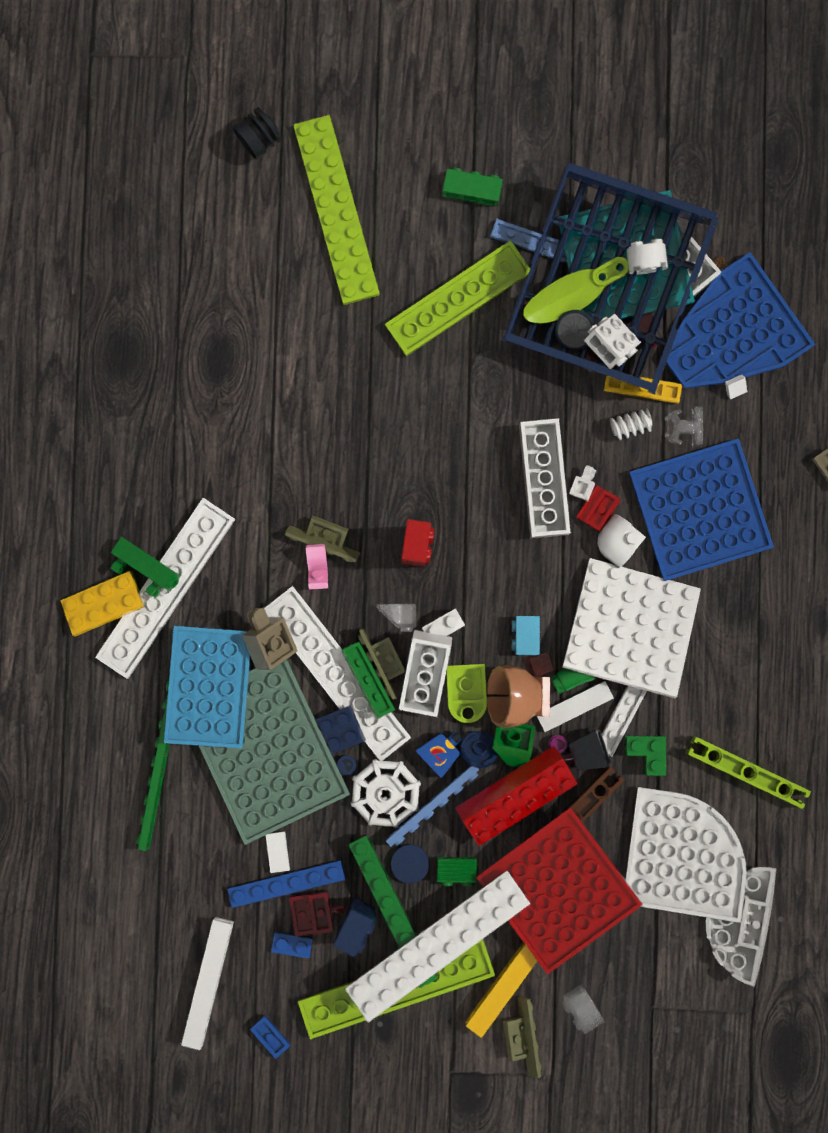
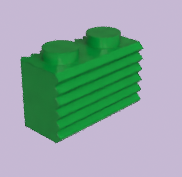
[437,857,477,886]

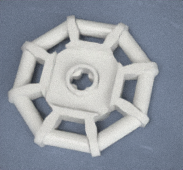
[351,759,421,828]

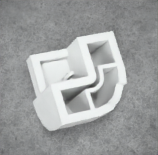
[597,514,646,568]

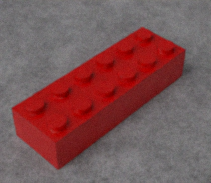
[455,746,578,846]

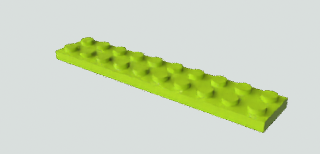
[293,115,380,305]
[298,939,495,1039]

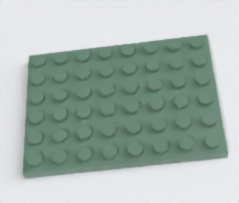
[199,659,350,845]

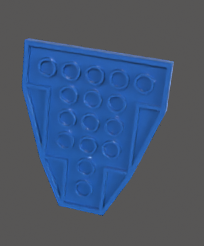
[666,252,816,389]

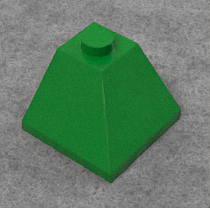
[493,724,535,768]

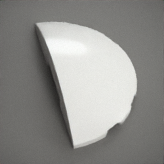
[706,867,776,986]

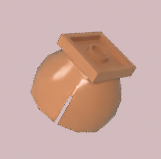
[487,664,550,728]

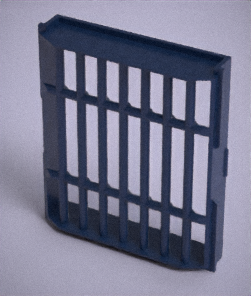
[502,163,719,395]

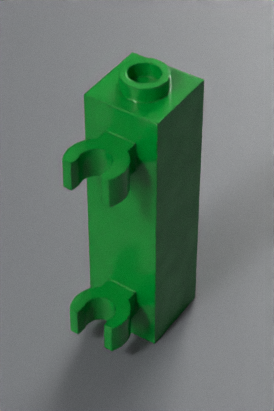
[110,537,181,598]

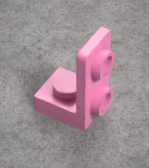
[306,544,328,589]

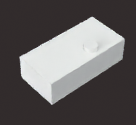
[399,630,452,717]

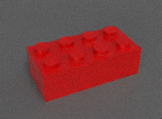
[402,520,435,567]

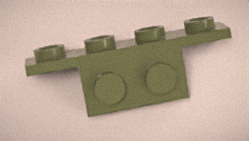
[285,516,360,562]
[358,629,406,700]
[503,996,541,1078]

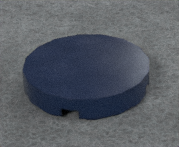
[460,731,498,768]
[391,844,429,884]

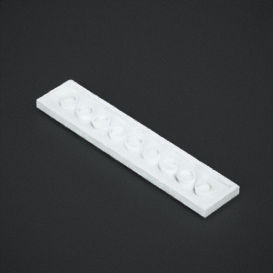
[95,498,236,679]
[264,586,411,761]
[345,871,530,1022]

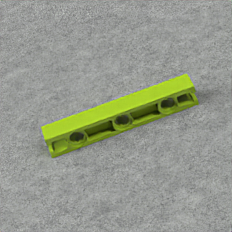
[685,736,811,809]

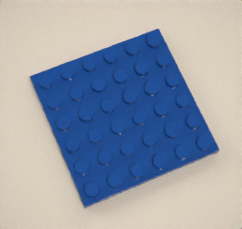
[629,438,774,581]

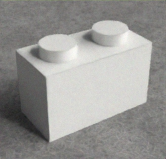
[422,608,465,636]

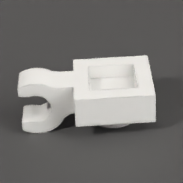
[569,465,596,501]

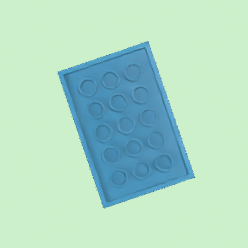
[164,626,250,748]

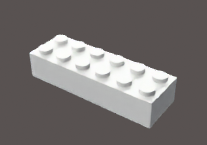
[519,418,570,539]

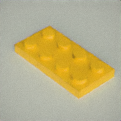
[60,571,145,637]

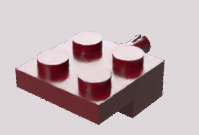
[289,890,345,937]

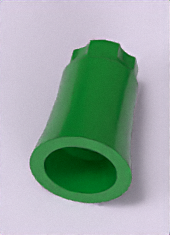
[551,668,595,694]

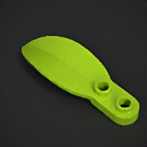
[523,257,629,323]

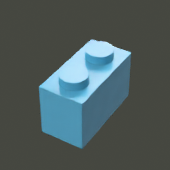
[511,616,540,655]

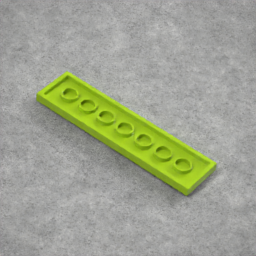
[385,240,530,356]

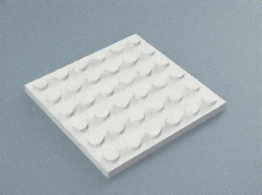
[562,558,701,698]

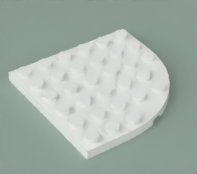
[626,787,746,923]

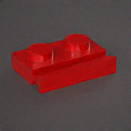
[576,485,621,532]

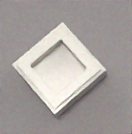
[725,375,747,399]

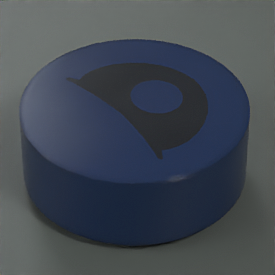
[337,755,356,775]

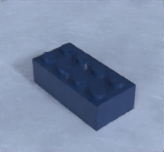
[333,897,377,957]

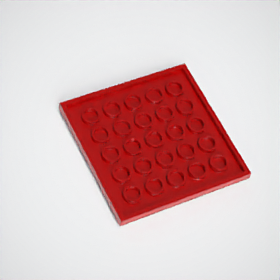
[476,807,643,975]

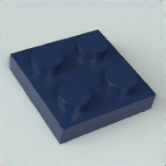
[315,705,366,754]

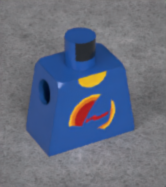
[416,731,463,778]

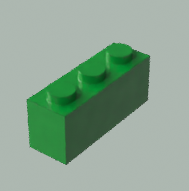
[442,168,503,207]

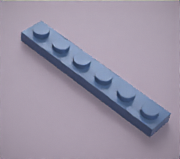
[386,765,479,847]

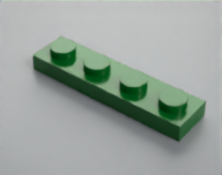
[341,642,395,719]

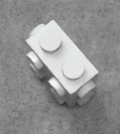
[584,314,641,369]

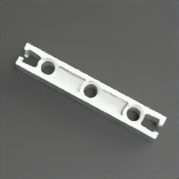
[181,917,234,1050]

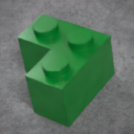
[624,735,666,776]

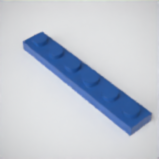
[228,860,345,908]

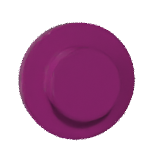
[548,735,567,754]

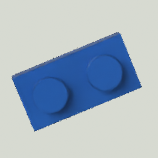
[271,931,313,958]
[250,1015,291,1059]

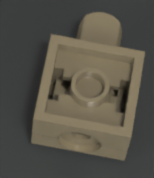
[242,608,298,670]

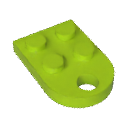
[446,664,487,723]

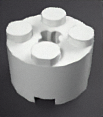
[626,239,668,275]

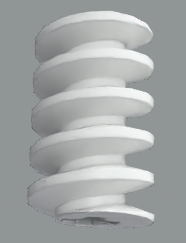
[610,408,652,440]

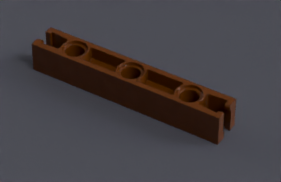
[557,766,624,823]

